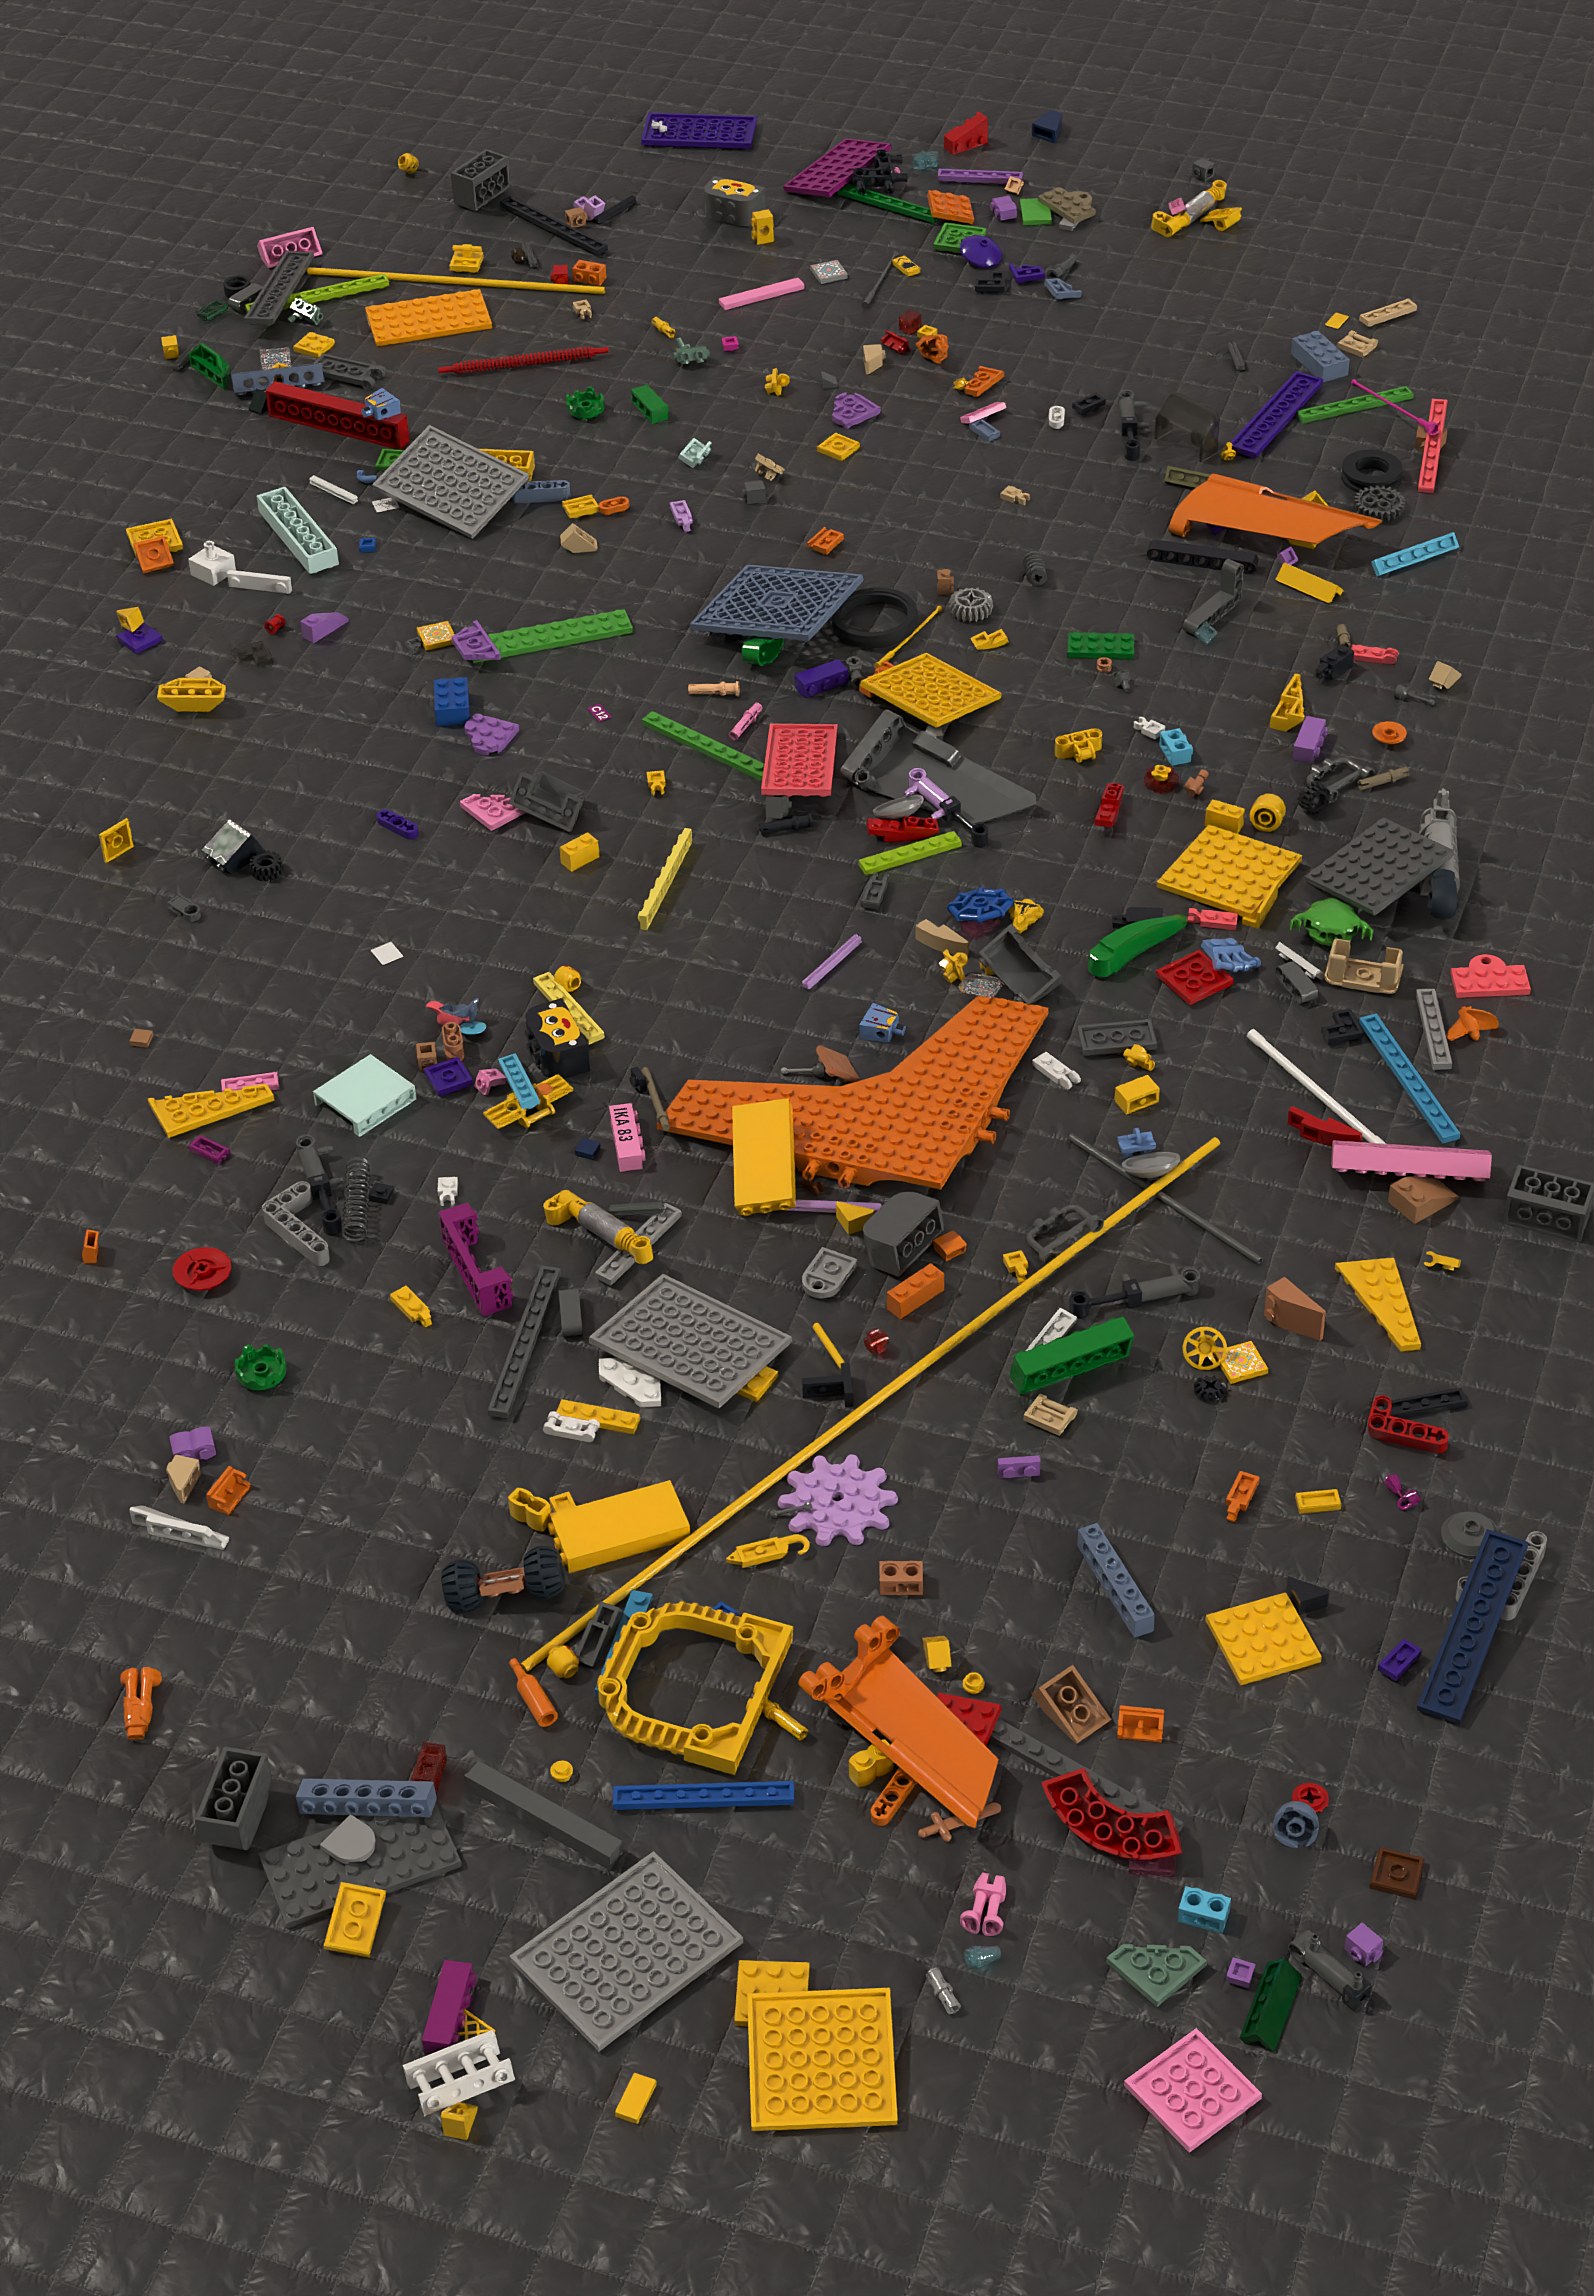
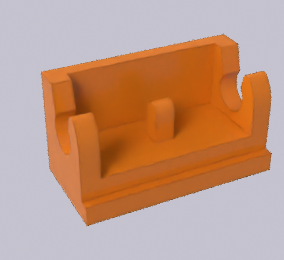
[206,1466,251,1515]
[1117,1705,1164,1743]

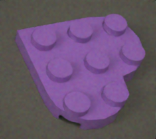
[832,392,881,429]
[464,714,519,756]

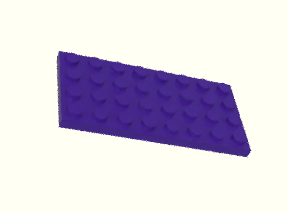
[641,113,757,149]

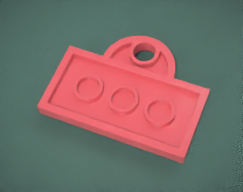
[1450,954,1531,998]

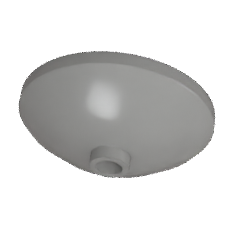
[873,795,924,821]
[1122,1152,1180,1181]

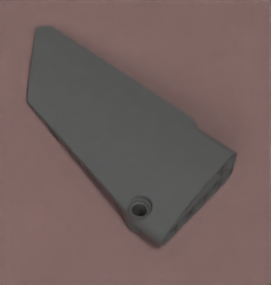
[840,709,1037,825]

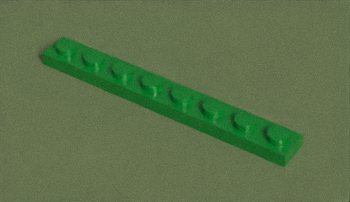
[837,184,939,223]

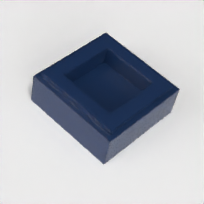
[575,1138,601,1160]

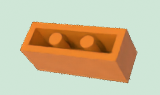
[887,1263,944,1319]

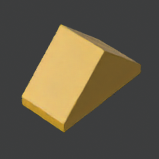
[116,607,144,632]
[836,1201,874,1235]
[441,2102,478,2140]

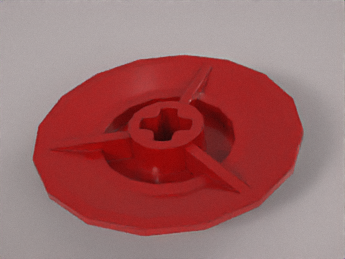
[172,1247,231,1291]

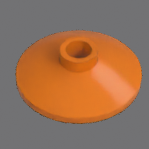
[1372,721,1407,744]

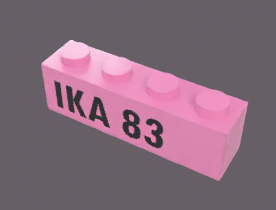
[609,1103,646,1172]

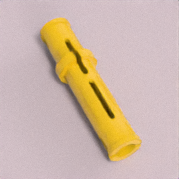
[762,1699,808,1741]

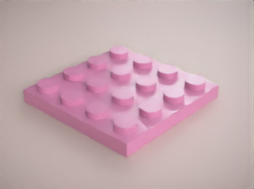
[1124,2028,1262,2153]

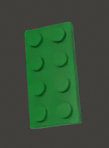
[1067,632,1134,659]

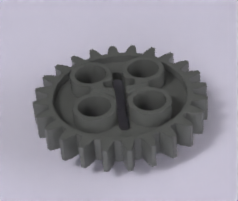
[1354,485,1406,521]

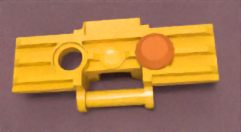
[483,1074,574,1129]

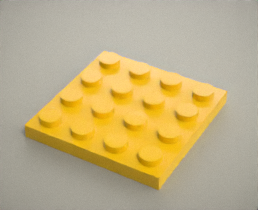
[1206,1592,1322,1686]

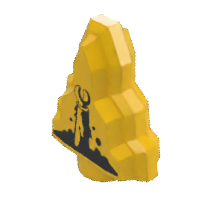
[1008,899,1044,934]

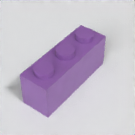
[1293,716,1328,763]

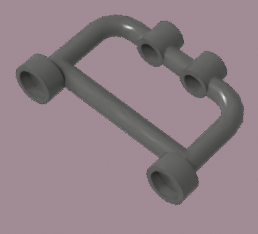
[1306,758,1375,803]
[1027,1204,1104,1265]

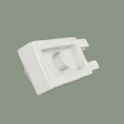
[1032,1052,1081,1089]

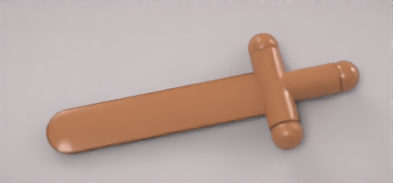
[918,1802,1001,1842]

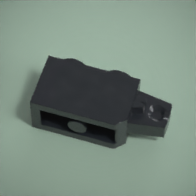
[1315,644,1354,680]
[1112,907,1163,929]

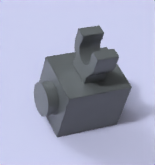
[766,795,792,821]

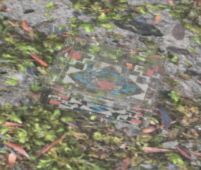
[260,347,291,370]
[958,973,1004,998]

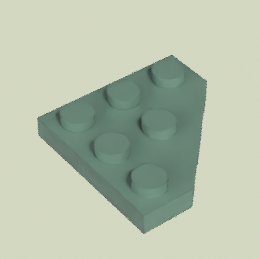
[1106,1944,1207,2007]

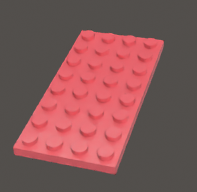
[761,724,838,797]

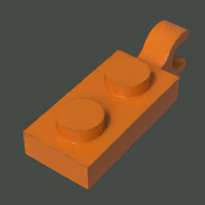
[1225,1471,1260,1522]

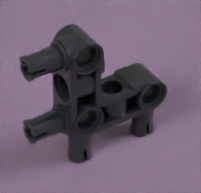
[851,149,908,195]

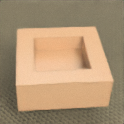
[1005,176,1024,195]

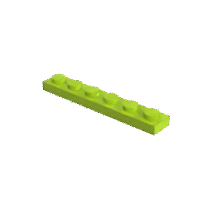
[858,831,962,875]

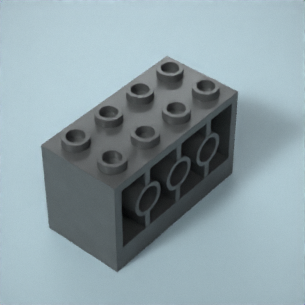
[451,149,510,211]
[1503,1165,1594,1243]

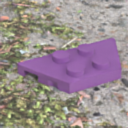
[452,620,501,660]

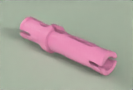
[729,702,763,741]

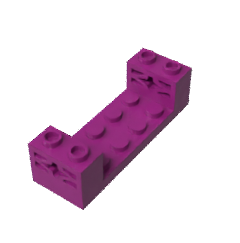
[439,1203,514,1317]

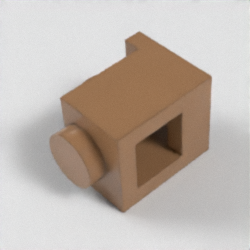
[565,207,588,228]
[937,569,954,595]
[416,1042,437,1072]

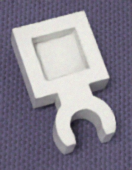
[1134,717,1165,739]
[438,1177,458,1206]

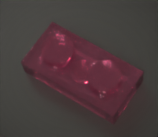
[961,918,1000,940]

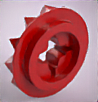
[1292,1783,1329,1813]

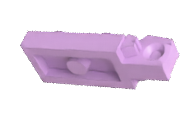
[670,500,692,532]

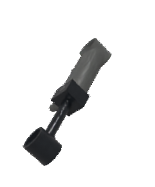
[1118,390,1149,461]
[296,1135,345,1236]
[1069,1264,1201,1319]

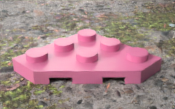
[460,794,527,831]

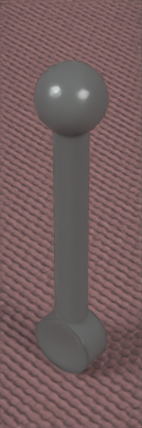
[769,1502,812,1518]

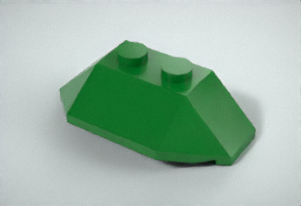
[189,343,231,390]

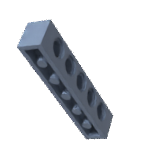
[231,363,324,395]
[1077,1523,1155,1638]
[296,1778,437,1817]

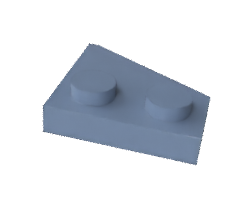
[1044,278,1082,299]

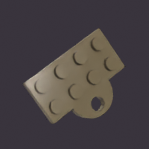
[1038,187,1096,224]

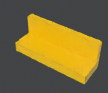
[1242,881,1279,929]

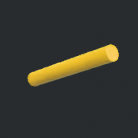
[812,1323,845,1369]

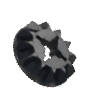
[1194,1375,1227,1402]

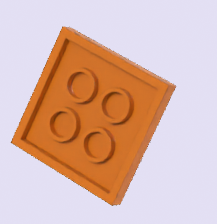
[927,190,974,224]

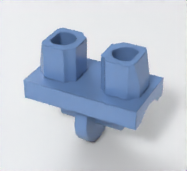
[1117,1128,1156,1158]

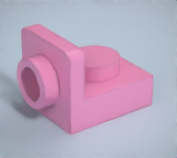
[474,1069,507,1095]

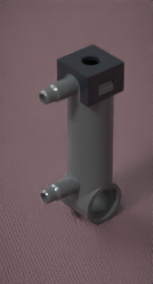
[1288,1930,1372,2011]

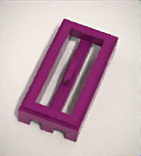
[188,1135,230,1165]

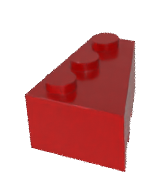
[944,111,988,155]

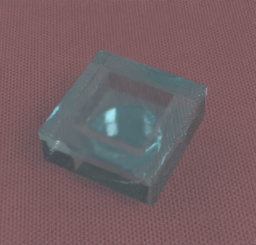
[1194,622,1218,645]

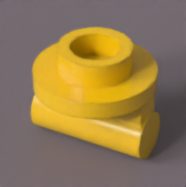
[1220,442,1236,460]

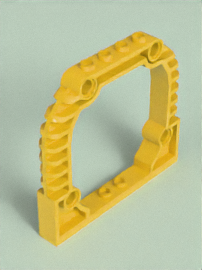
[597,1601,793,1775]

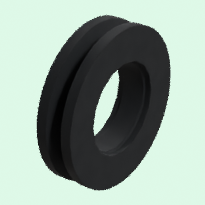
[1341,449,1402,493]

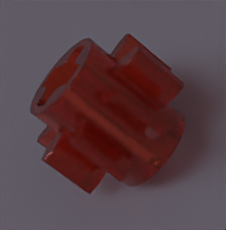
[864,1328,889,1354]

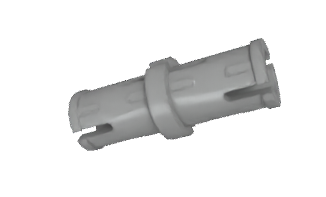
[926,1968,961,2014]

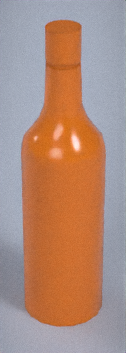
[509,1658,558,1727]

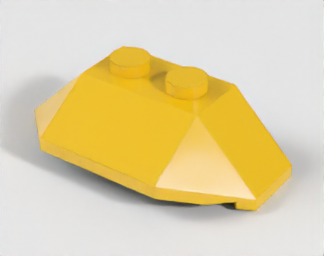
[157,678,226,712]

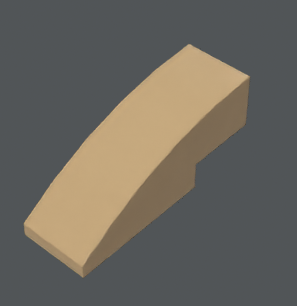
[916,919,969,956]

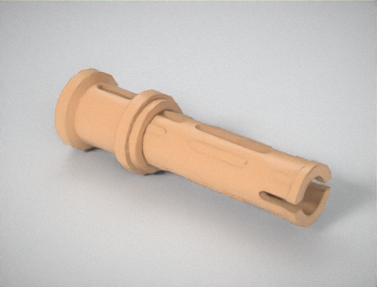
[688,681,740,696]

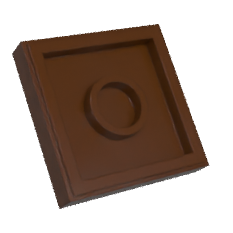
[1369,1847,1425,1899]

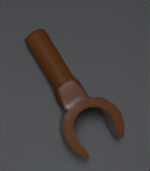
[800,1180,825,1196]

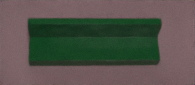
[1239,1958,1302,2052]

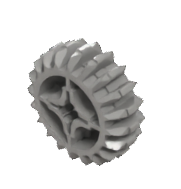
[949,587,993,622]

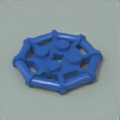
[947,887,1014,924]

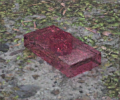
[1129,1856,1176,1877]

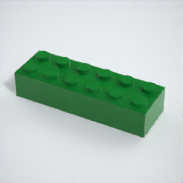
[1009,1316,1134,1396]

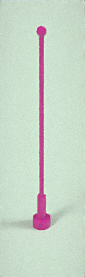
[1351,379,1439,435]

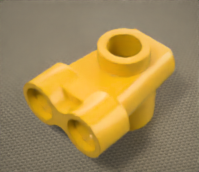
[1123,1044,1155,1071]

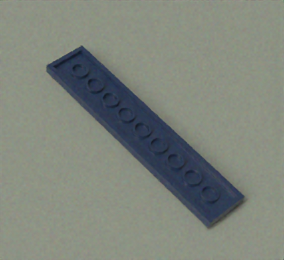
[1417,1529,1529,1724]

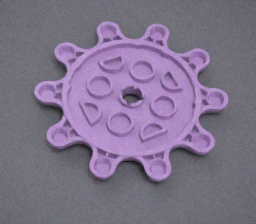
[777,1454,898,1547]

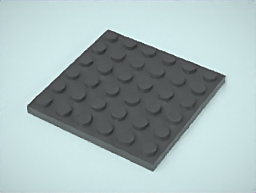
[1305,817,1454,916]

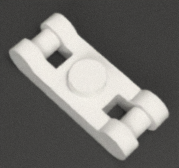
[543,1411,600,1442]

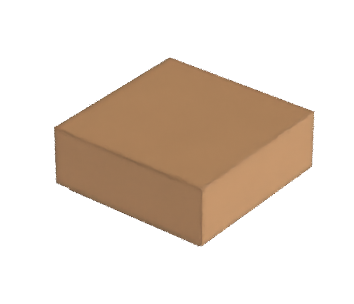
[129,1029,154,1048]

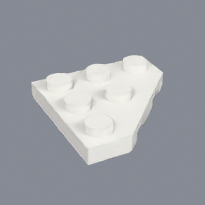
[599,1358,661,1407]

